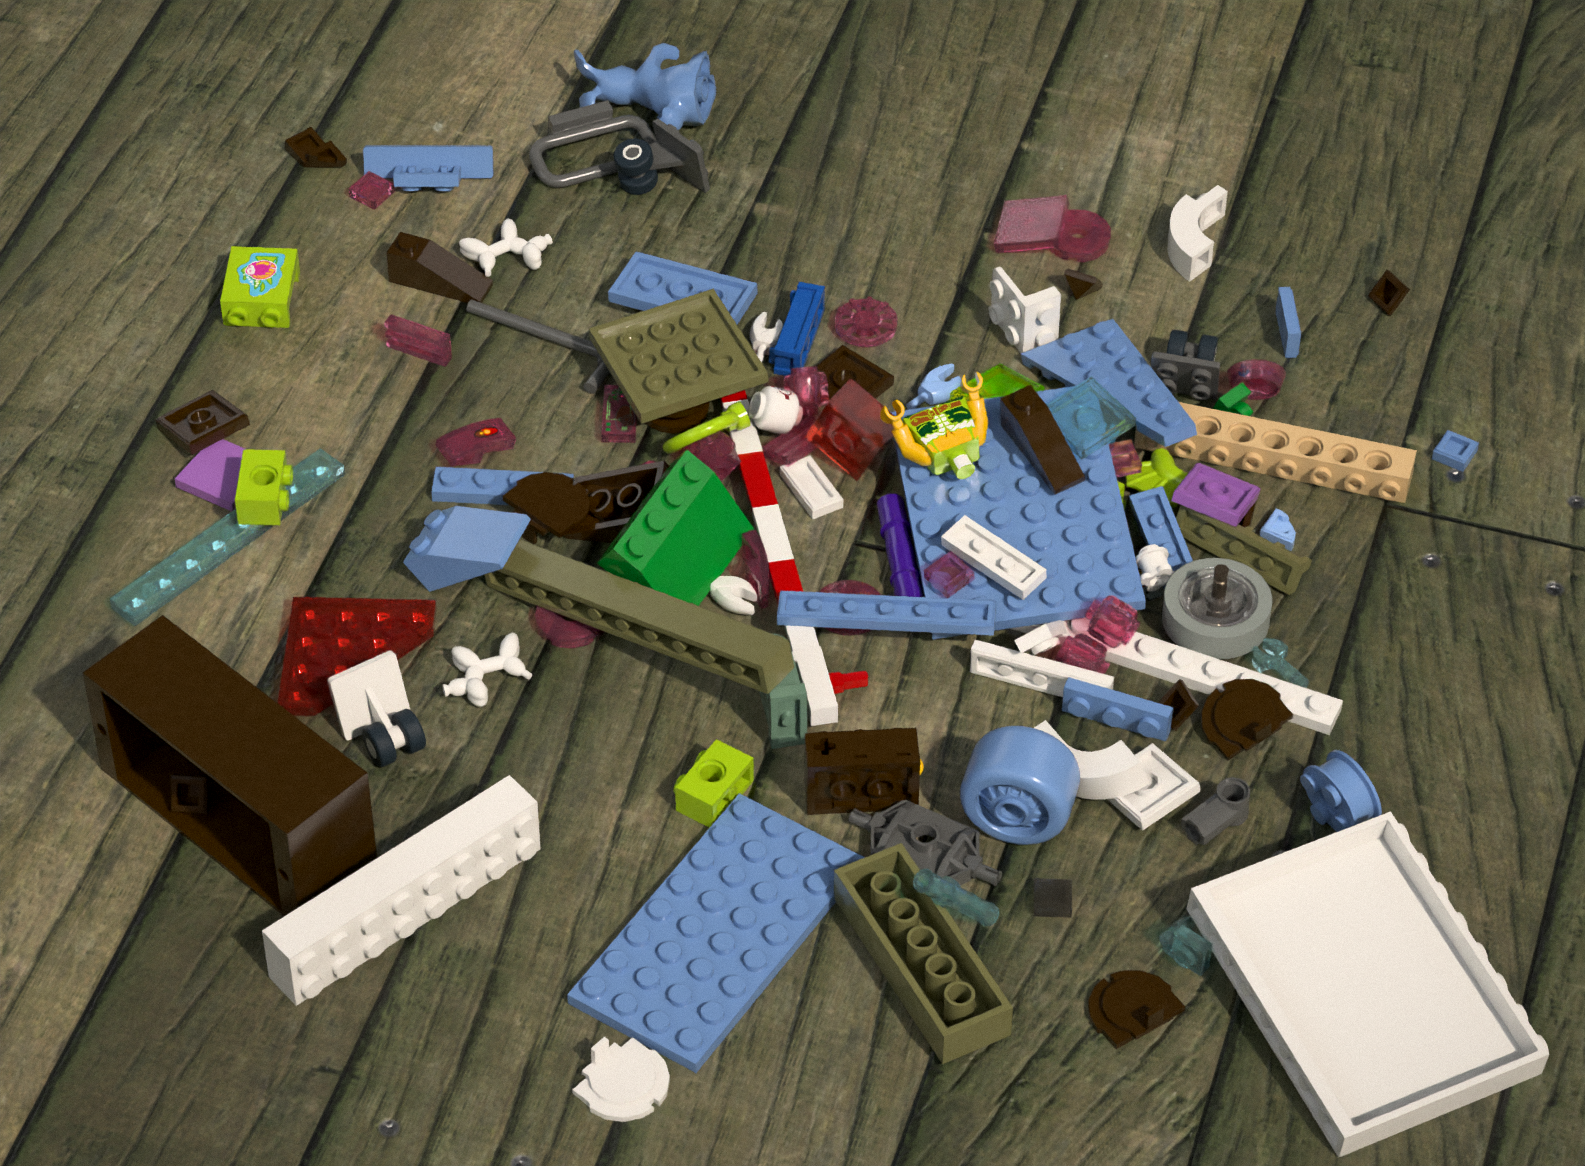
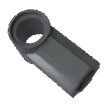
[1181,777,1250,845]

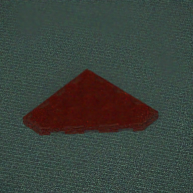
[278,597,437,716]

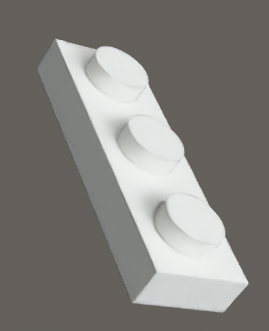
[941,515,1047,600]

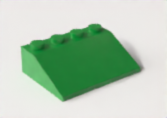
[597,450,754,606]

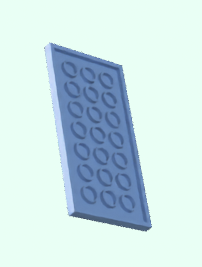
[567,793,865,1073]

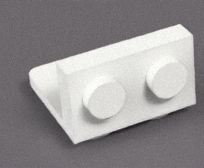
[989,267,1061,353]

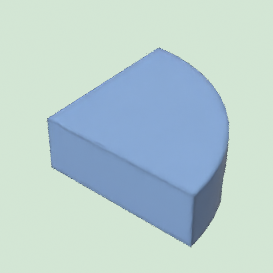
[1260,508,1296,551]

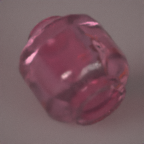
[783,366,829,416]
[1085,595,1141,649]
[1054,633,1110,674]

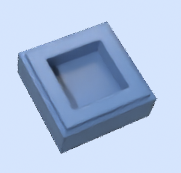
[1432,430,1479,472]

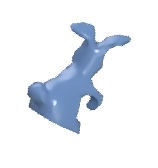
[574,43,716,130]

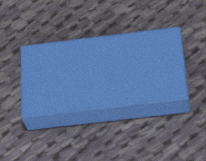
[1276,287,1301,358]

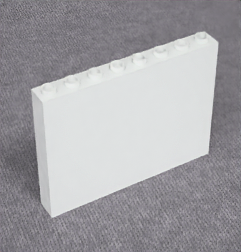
[1186,811,1549,1158]

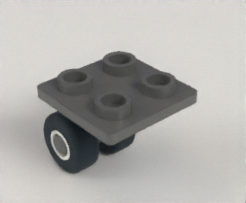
[613,118,710,195]
[1151,329,1220,400]

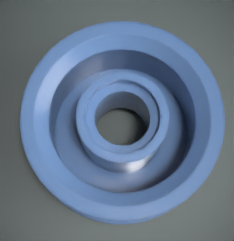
[1300,750,1382,832]

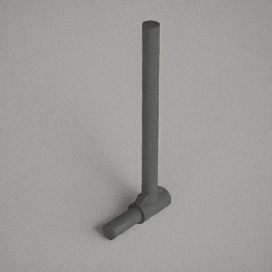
[466,299,611,393]

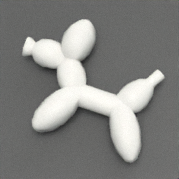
[459,218,552,277]
[442,632,532,707]

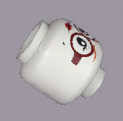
[749,386,803,434]

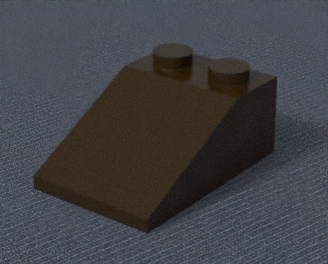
[564,461,669,543]

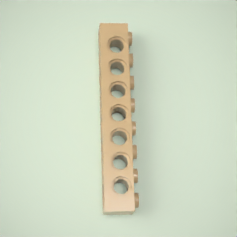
[1134,402,1417,503]

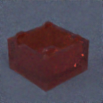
[805,379,895,481]

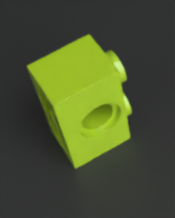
[235,449,293,525]
[673,739,754,828]

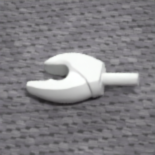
[750,312,783,362]
[709,576,757,615]

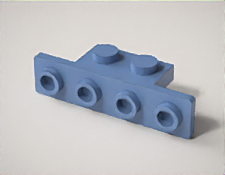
[363,145,494,191]

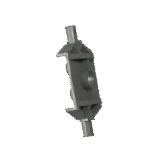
[848,800,1002,895]

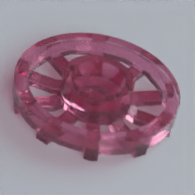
[835,297,898,347]

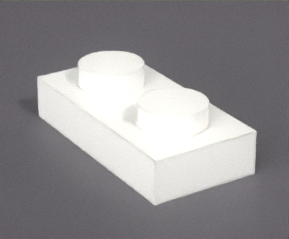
[1014,620,1067,655]

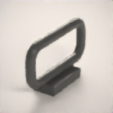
[529,100,656,188]

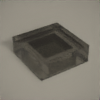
[1033,878,1072,918]

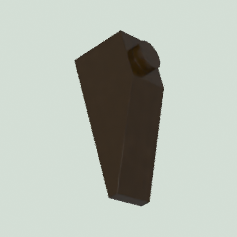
[386,232,493,303]
[1000,385,1085,495]

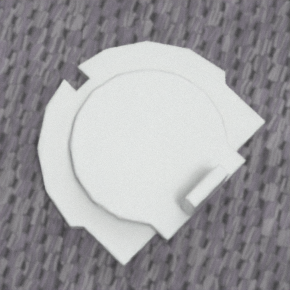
[573,1037,670,1122]

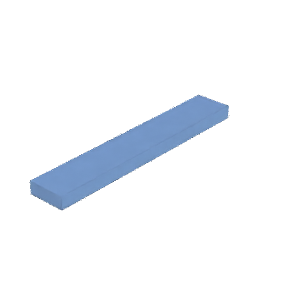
[777,590,996,636]

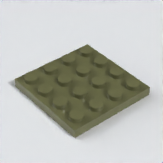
[589,288,768,424]

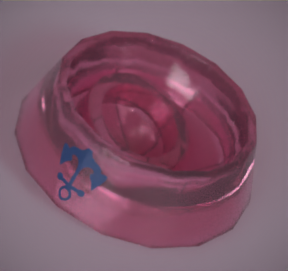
[1227,359,1286,400]

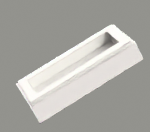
[780,455,843,519]

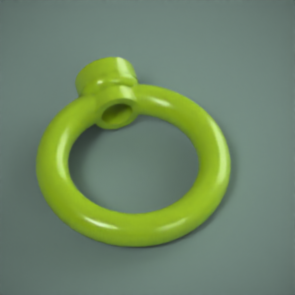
[663,401,750,454]

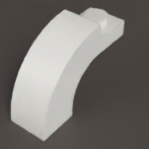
[1168,185,1228,282]
[1034,720,1149,800]

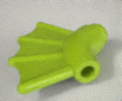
[1116,448,1188,508]

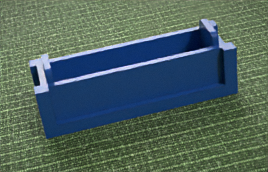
[769,282,825,379]

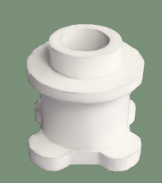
[1135,544,1175,592]

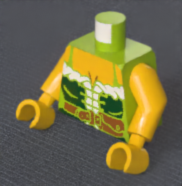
[880,372,988,479]

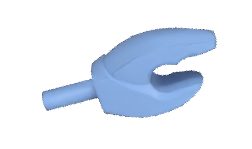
[906,363,961,410]

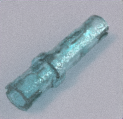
[913,868,999,927]

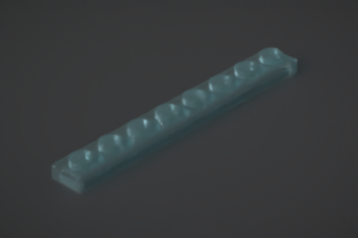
[110,448,345,626]

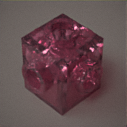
[682,431,741,482]

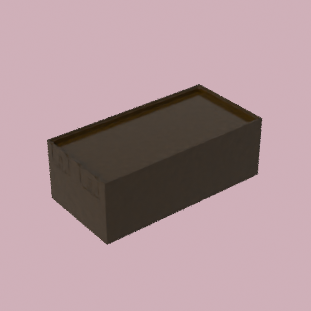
[82,615,377,916]

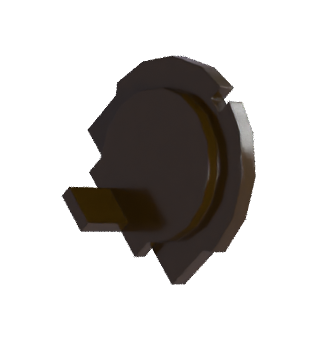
[503,472,590,545]
[1202,679,1293,761]
[1088,970,1185,1049]

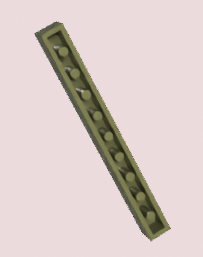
[484,539,794,694]

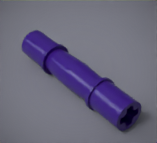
[877,494,924,597]

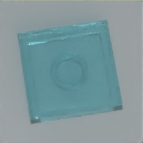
[1046,376,1136,460]

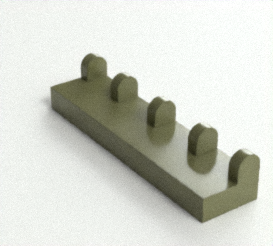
[1176,505,1312,595]

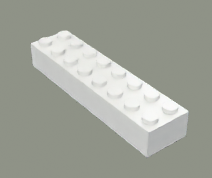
[262,775,541,1006]

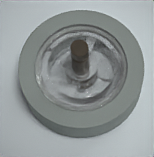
[1162,558,1272,659]

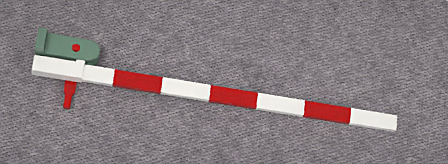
[719,390,868,749]

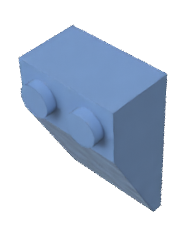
[403,506,531,592]

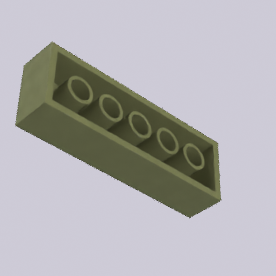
[834,843,1013,1064]

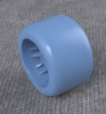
[960,726,1080,845]

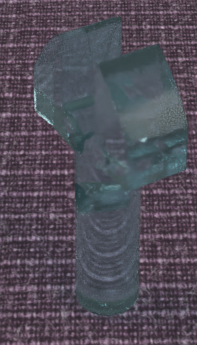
[1252,638,1309,688]

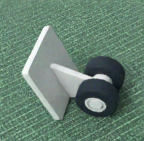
[327,650,426,768]

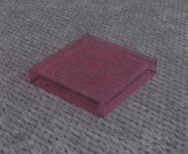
[993,195,1070,253]

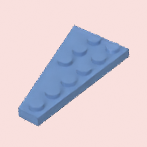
[1021,319,1197,447]

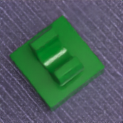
[1212,382,1254,416]

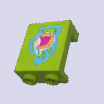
[220,246,300,328]

